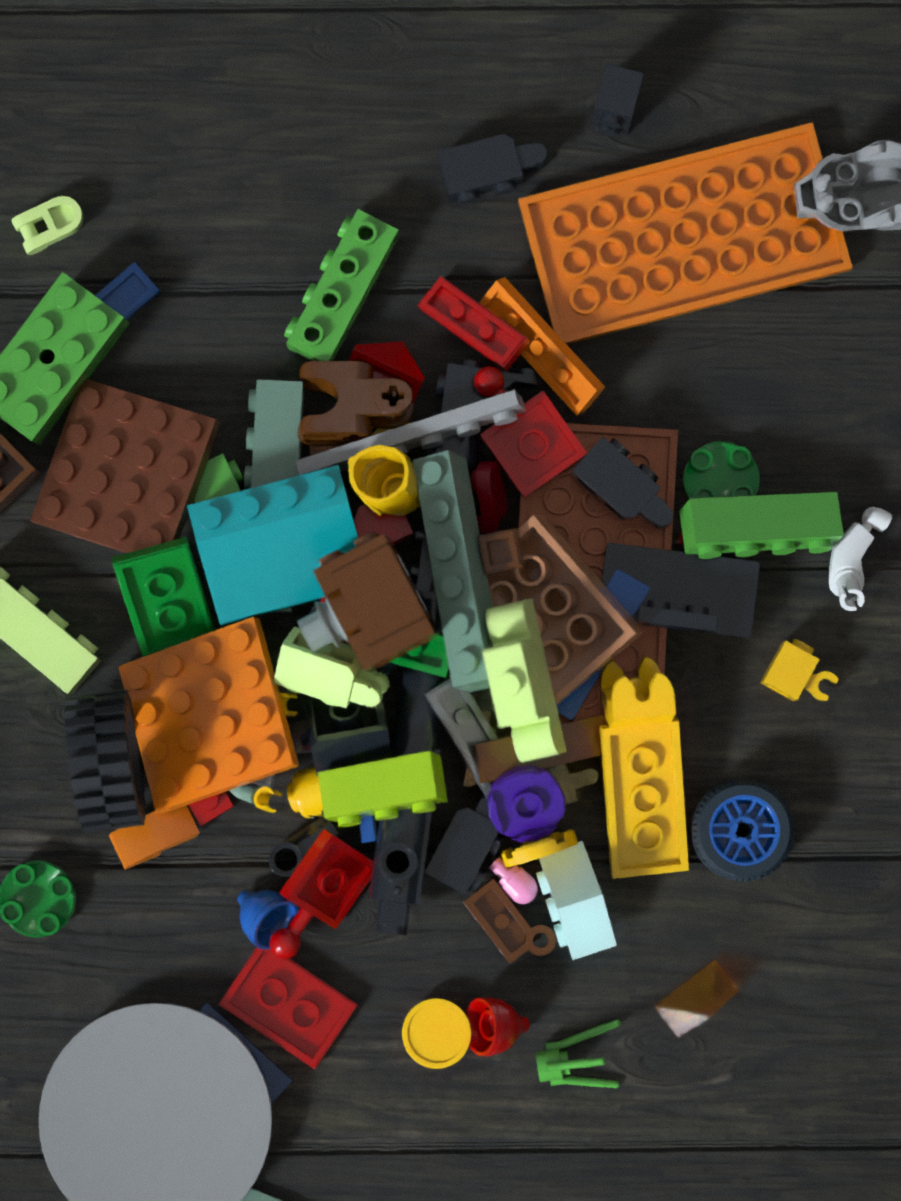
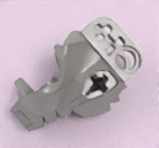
[794,140,901,231]

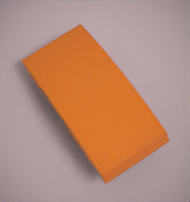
[109,805,200,870]

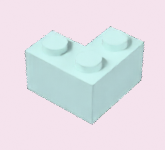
[536,841,617,960]

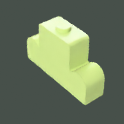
[483,599,567,762]

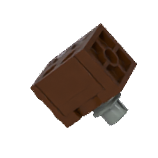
[297,531,440,671]

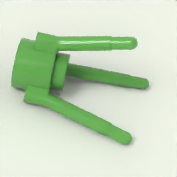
[536,1019,621,1088]

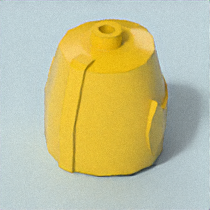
[348,445,421,516]

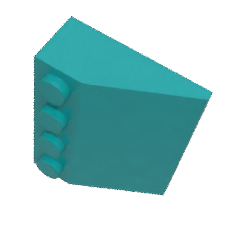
[187,465,358,625]

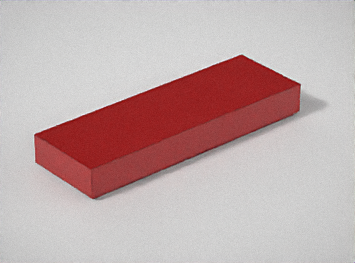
[417,276,530,372]

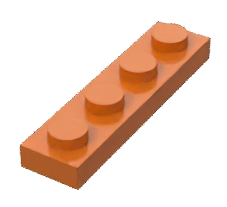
[479,277,605,416]

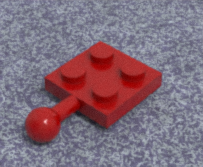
[474,366,587,499]
[270,829,373,959]

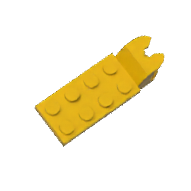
[600,656,689,879]

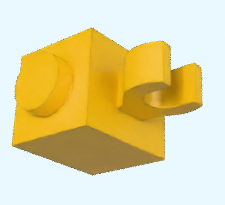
[760,639,839,701]

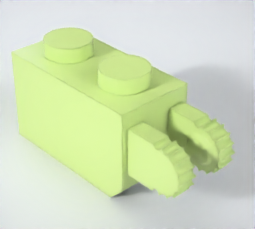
[273,626,390,708]

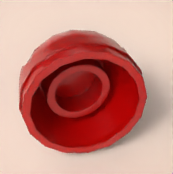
[466,997,530,1057]

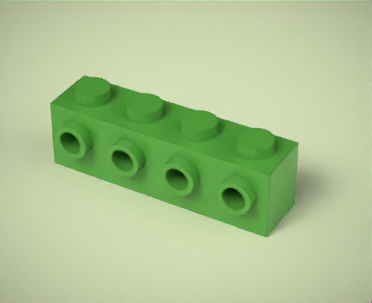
[284,209,399,361]
[679,492,844,559]

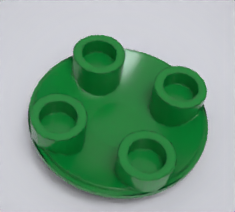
[683,441,760,499]
[0,860,76,938]

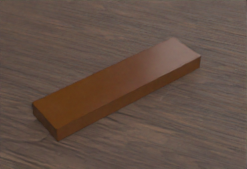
[472,714,607,783]

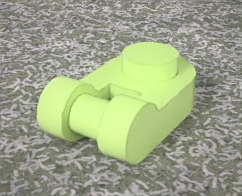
[11,196,84,255]

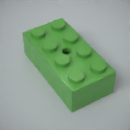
[0,272,130,445]

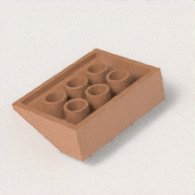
[487,515,644,706]

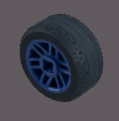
[690,779,795,882]

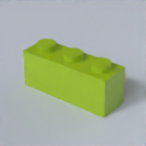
[318,751,448,827]

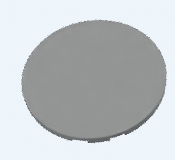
[39,1003,272,1201]

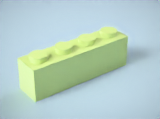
[0,566,102,696]

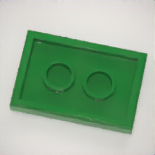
[111,537,216,657]

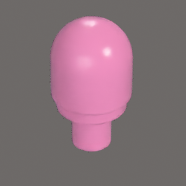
[489,857,538,904]

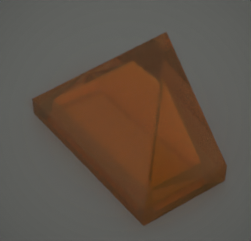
[654,960,739,1038]

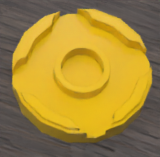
[501,829,578,867]

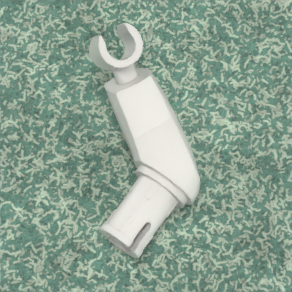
[829,507,892,611]

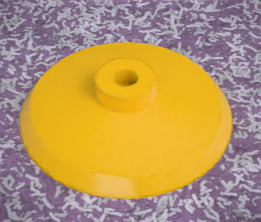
[402,998,471,1069]

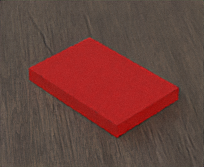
[218,947,358,1069]

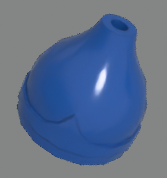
[237,889,299,950]

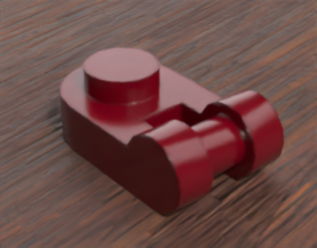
[471,461,509,534]

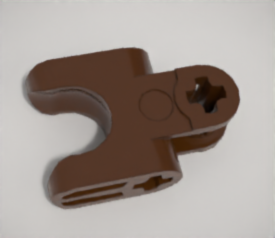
[297,361,414,446]

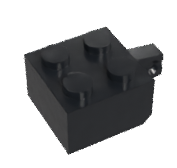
[289,694,393,776]

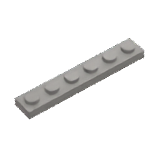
[295,390,526,475]

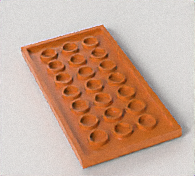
[518,122,853,344]

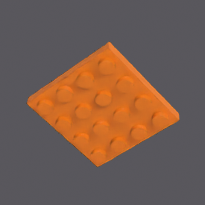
[118,617,299,814]

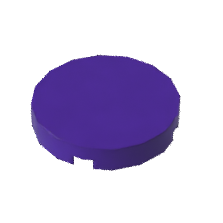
[487,765,566,842]

